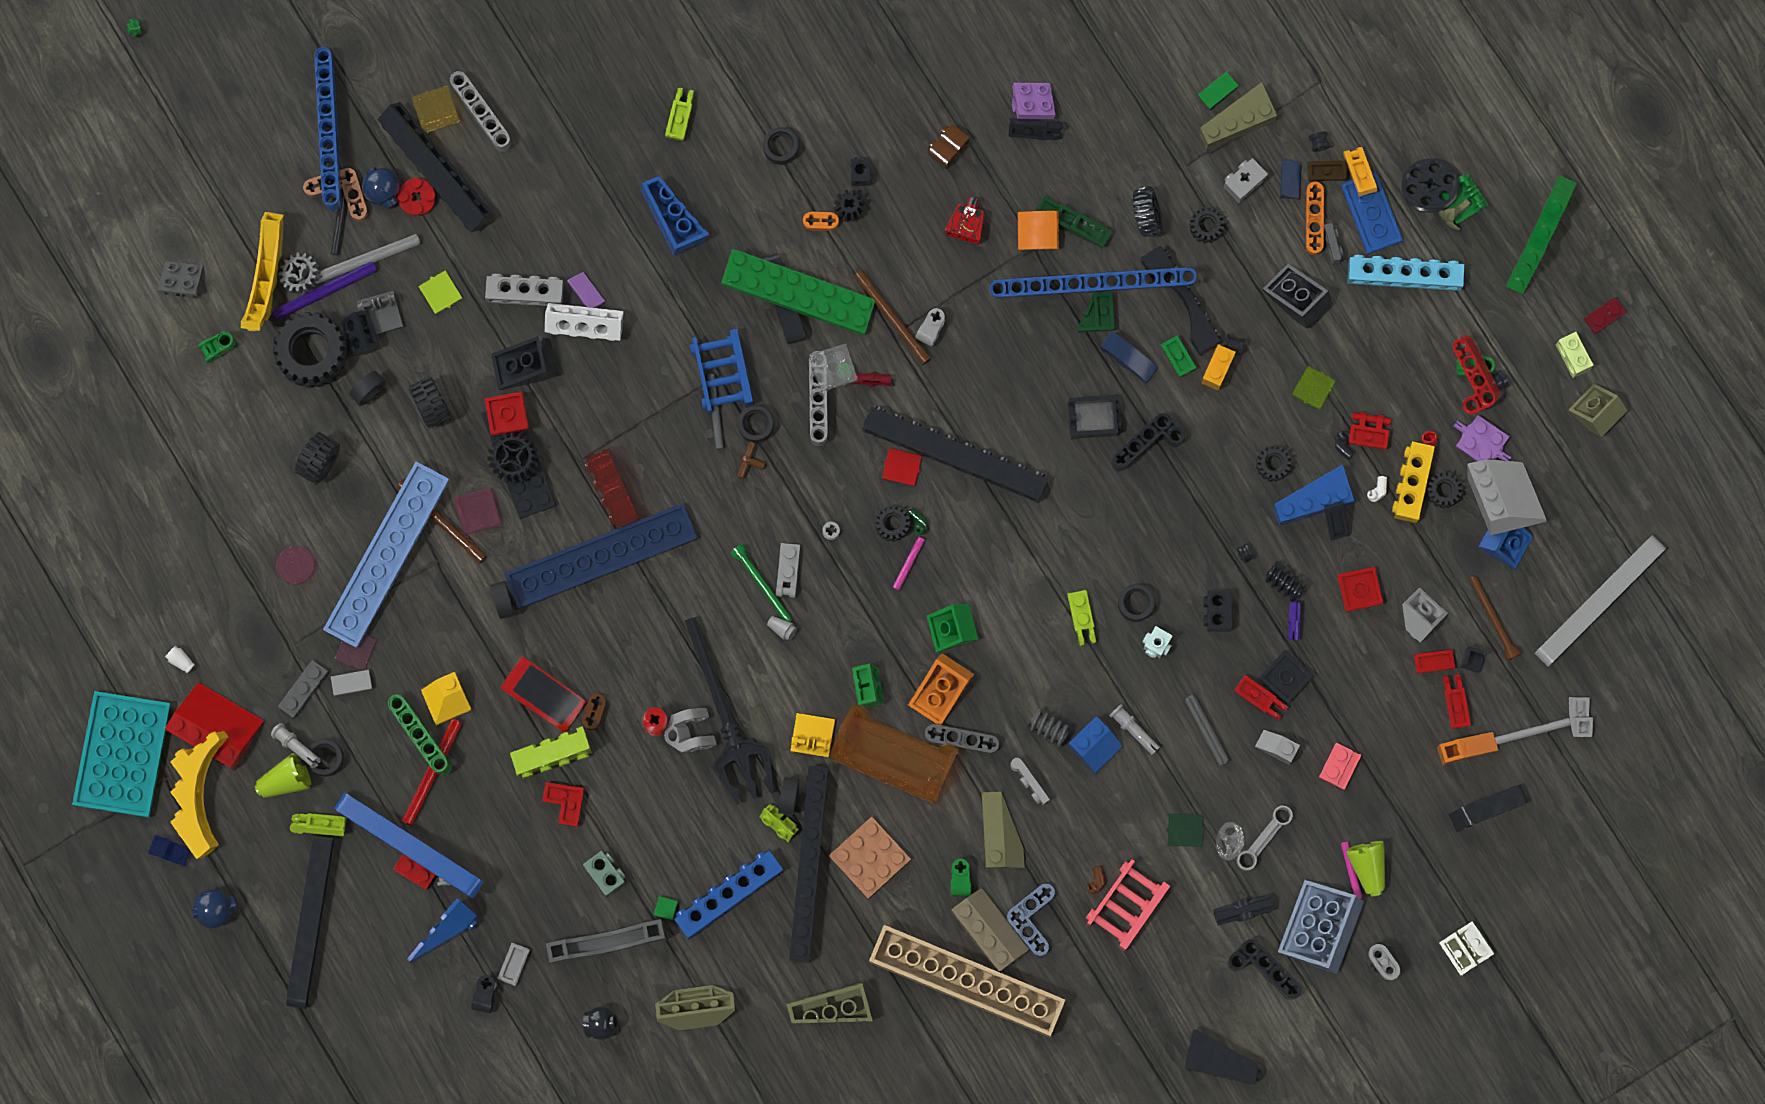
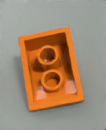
[908,653,974,725]

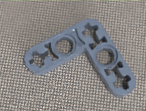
[1007,884,1055,956]

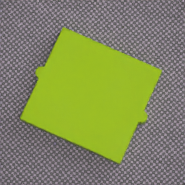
[418,271,462,314]

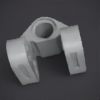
[664,708,717,752]

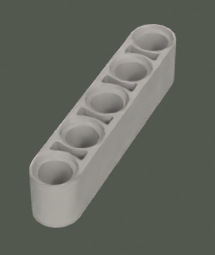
[450,71,511,152]
[809,351,828,446]

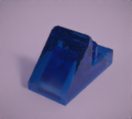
[148,835,191,867]

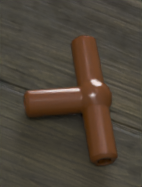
[737,441,765,479]

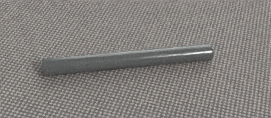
[707,374,723,450]

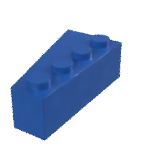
[1273,465,1354,526]

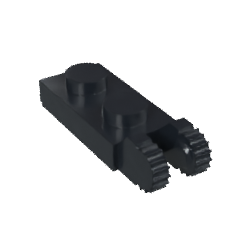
[1008,118,1062,140]

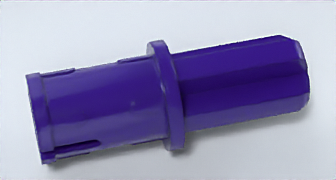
[1287,602,1302,640]

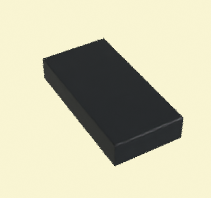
[1324,501,1349,541]

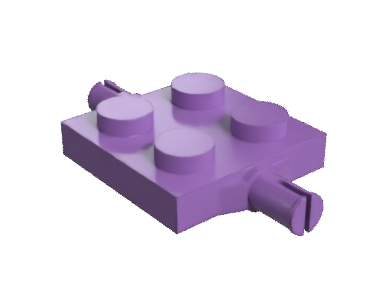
[1453,415,1511,461]

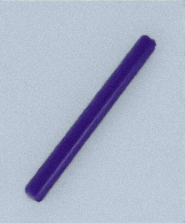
[272,262,377,320]

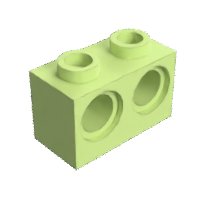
[1556,332,1593,378]

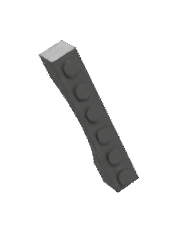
[546,919,666,965]

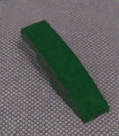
[1035,196,1112,248]

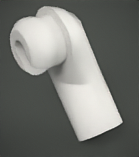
[1367,476,1387,502]

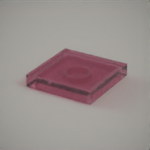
[454,487,501,535]

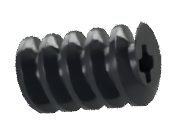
[1265,561,1307,602]

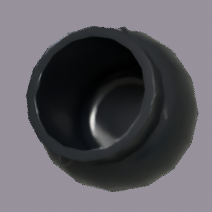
[583,1007,618,1040]

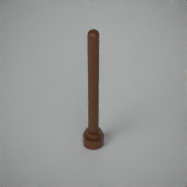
[1470,576,1521,661]

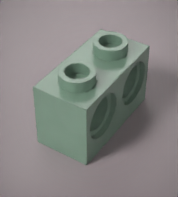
[583,851,626,897]

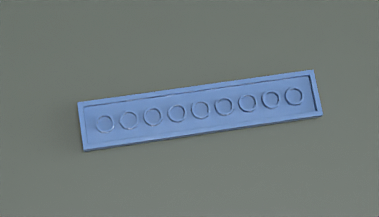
[323,462,450,648]

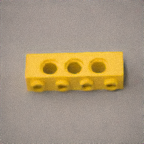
[1392,441,1435,523]

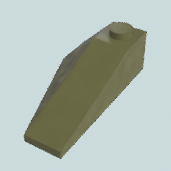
[982,792,1024,870]

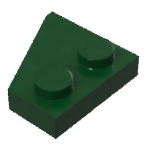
[1077,292,1114,333]

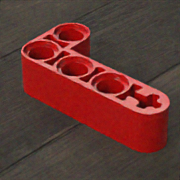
[1452,335,1501,414]

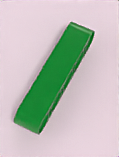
[388,695,452,776]

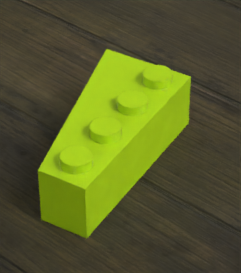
[510,726,592,779]

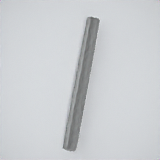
[314,234,420,284]

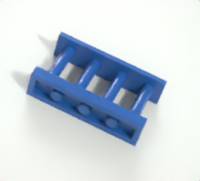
[690,329,753,415]

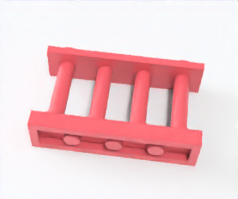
[1086,859,1170,951]

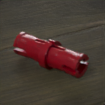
[852,372,891,387]

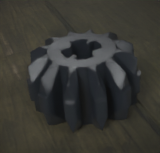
[834,190,865,222]

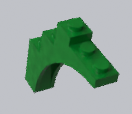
[1506,175,1576,294]

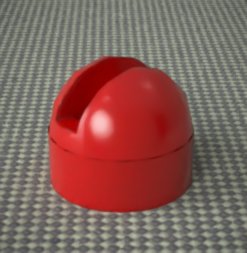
[1422,431,1438,446]

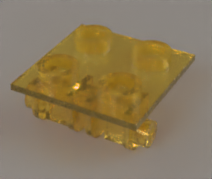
[411,86,459,132]

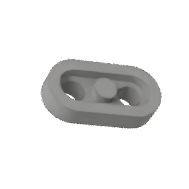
[1368,944,1400,981]

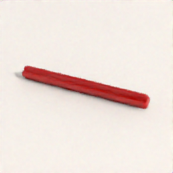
[402,719,462,826]

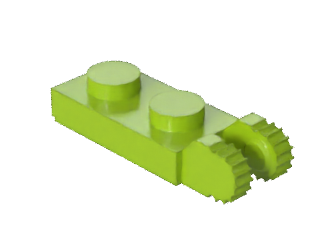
[665,88,694,141]
[1067,590,1096,646]
[290,813,346,836]

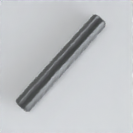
[1185,695,1229,766]

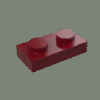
[1584,297,1626,334]

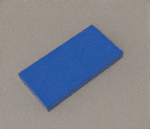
[1340,172,1403,255]

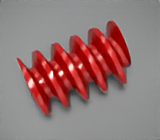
[643,707,668,736]

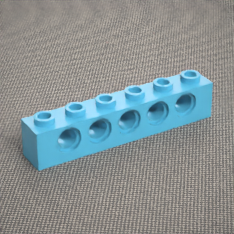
[1347,255,1464,291]

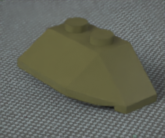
[655,985,735,1031]

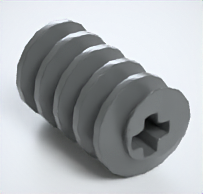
[1027,708,1070,748]

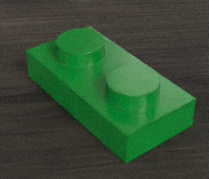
[1161,335,1196,378]

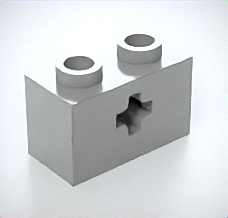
[1223,158,1268,203]

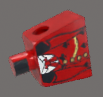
[945,197,984,245]

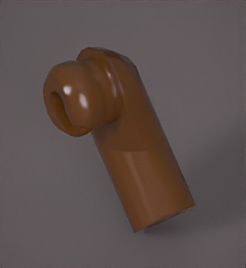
[1087,866,1105,894]

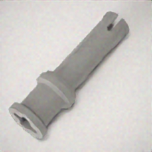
[1109,704,1160,755]
[271,723,321,768]

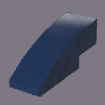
[1100,331,1158,383]

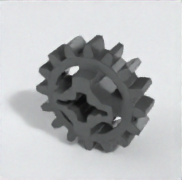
[278,252,320,294]

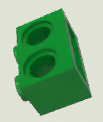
[852,663,884,709]

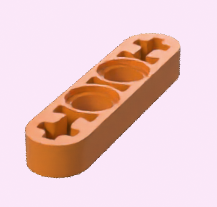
[1306,182,1324,255]

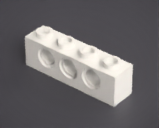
[545,303,624,341]

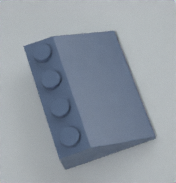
[1278,880,1364,974]

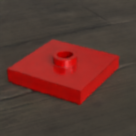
[484,392,529,437]
[1337,567,1384,613]

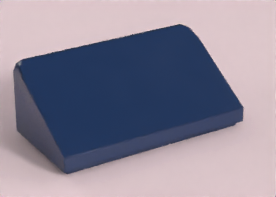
[1280,159,1300,199]

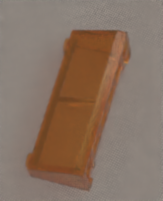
[829,703,959,804]

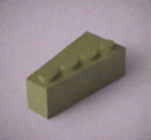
[1199,82,1277,150]
[786,982,872,1023]

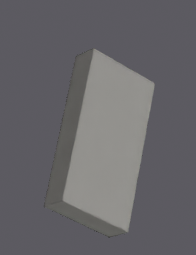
[331,670,372,696]
[497,943,530,986]

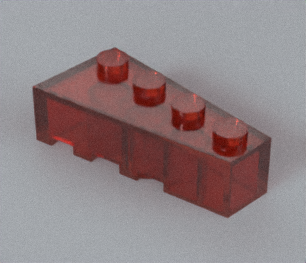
[584,448,639,528]

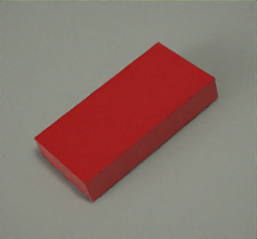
[1414,650,1455,674]

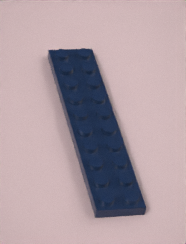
[504,503,697,610]

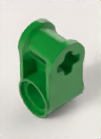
[197,331,236,363]
[951,858,971,896]

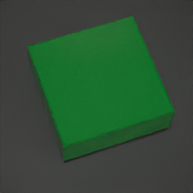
[654,896,678,921]

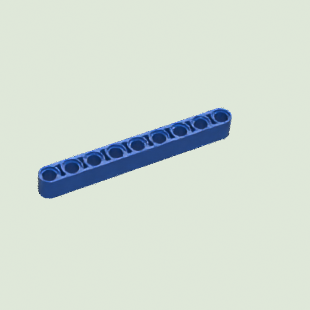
[314,47,342,211]
[333,792,484,899]

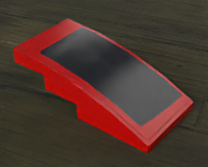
[500,657,587,733]

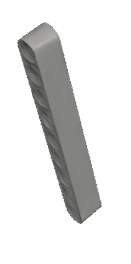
[1534,535,1666,667]

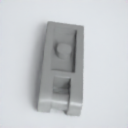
[776,543,800,598]
[1011,758,1050,806]

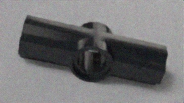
[1213,895,1274,926]

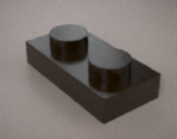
[1307,160,1347,182]

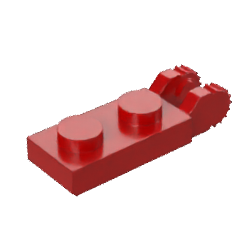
[1443,674,1471,730]
[1233,675,1288,721]

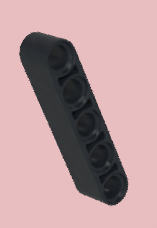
[760,253,806,345]

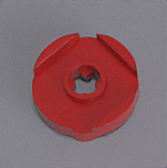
[397,177,436,216]

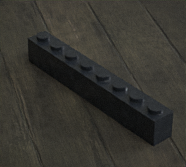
[377,102,494,232]

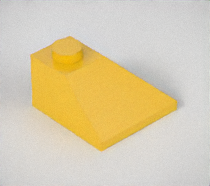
[421,672,471,725]

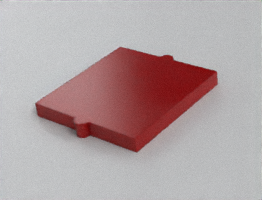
[882,448,922,486]

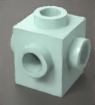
[1143,626,1172,658]

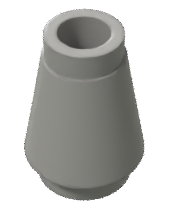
[767,616,797,641]

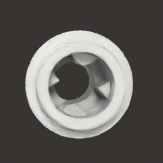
[166,645,195,673]

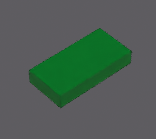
[1197,72,1239,110]

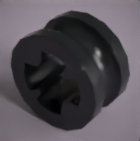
[1236,544,1253,563]

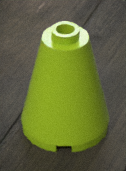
[255,753,311,798]
[1346,841,1385,896]

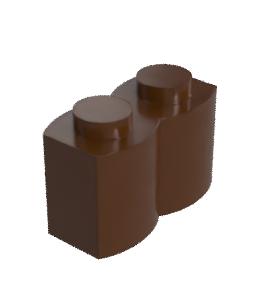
[928,124,970,169]

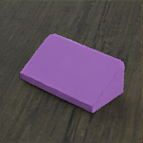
[567,272,605,308]

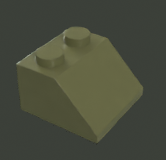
[1568,384,1627,437]

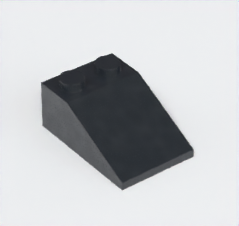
[1262,263,1333,329]
[491,336,558,390]

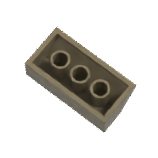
[951,888,1030,972]

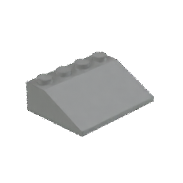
[1467,459,1546,535]

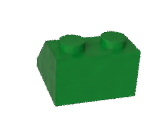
[927,603,978,652]

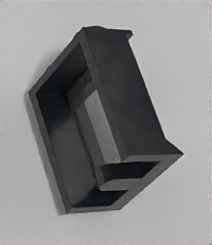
[1067,395,1121,440]

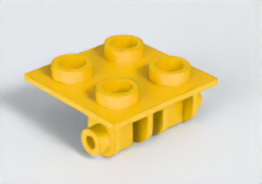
[790,713,835,757]

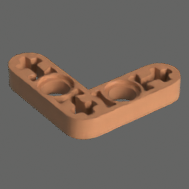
[303,168,368,222]

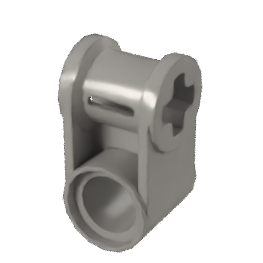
[915,308,945,347]

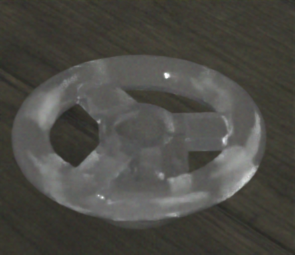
[1216,822,1244,860]

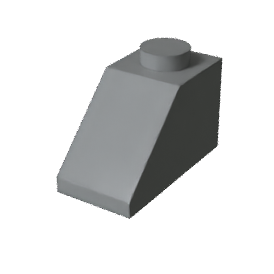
[1255,730,1300,765]

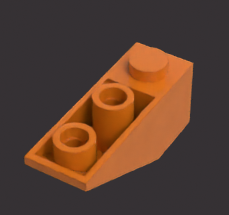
[1437,732,1498,766]

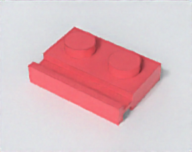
[1319,743,1361,790]

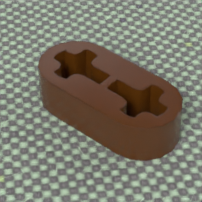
[582,694,606,730]

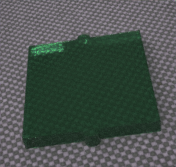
[1166,814,1204,847]

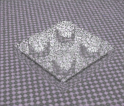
[809,344,858,392]

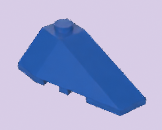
[407,898,478,963]

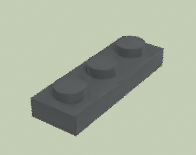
[278,660,328,718]

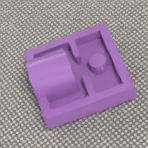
[1012,83,1055,119]

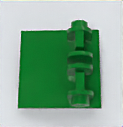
[1439,174,1488,224]

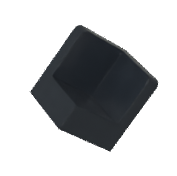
[1460,646,1487,673]

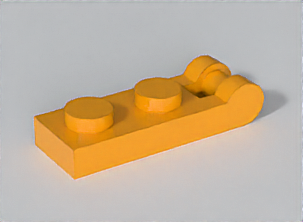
[1343,147,1377,196]

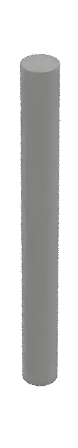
[1495,718,1571,745]

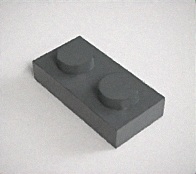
[1324,223,1343,265]

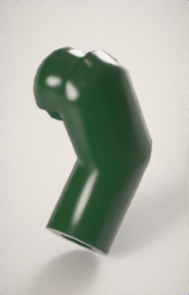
[907,508,927,535]

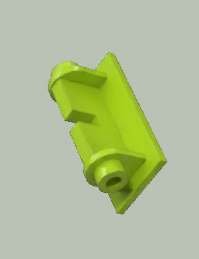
[759,804,799,842]

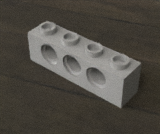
[485,274,564,306]

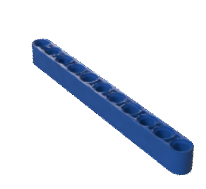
[989,267,1197,298]

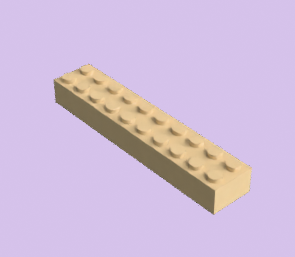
[869,925,1065,1038]

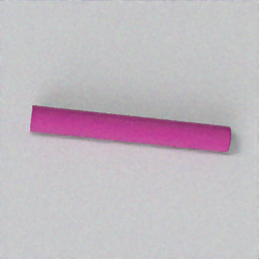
[893,537,925,591]
[1341,842,1363,899]

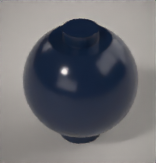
[362,167,400,209]
[191,889,236,928]

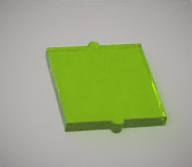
[1292,366,1335,410]

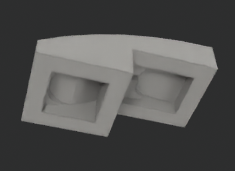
[1569,697,1593,737]

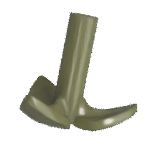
[1438,199,1470,231]

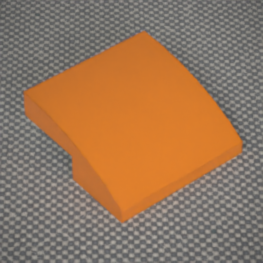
[1018,211,1059,250]

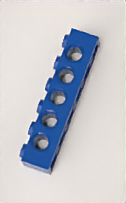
[674,851,784,940]

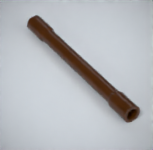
[853,270,931,365]
[396,479,487,564]

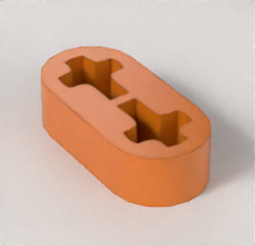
[803,212,839,231]

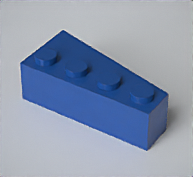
[640,176,709,256]

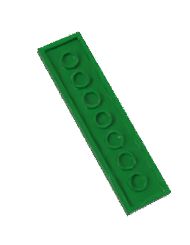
[720,249,875,336]

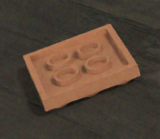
[829,817,911,899]

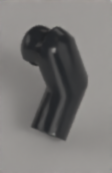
[1335,431,1354,460]

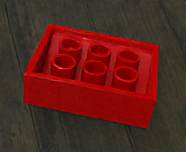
[165,682,264,771]

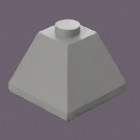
[1402,587,1448,642]

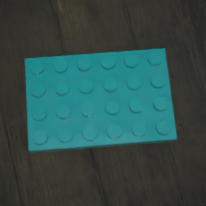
[72,691,171,818]

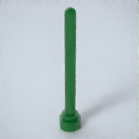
[730,544,792,622]

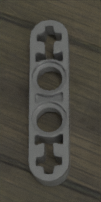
[925,724,999,753]

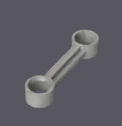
[1236,806,1293,871]

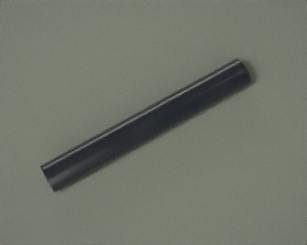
[331,199,346,256]

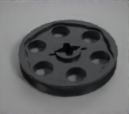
[1401,159,1459,213]

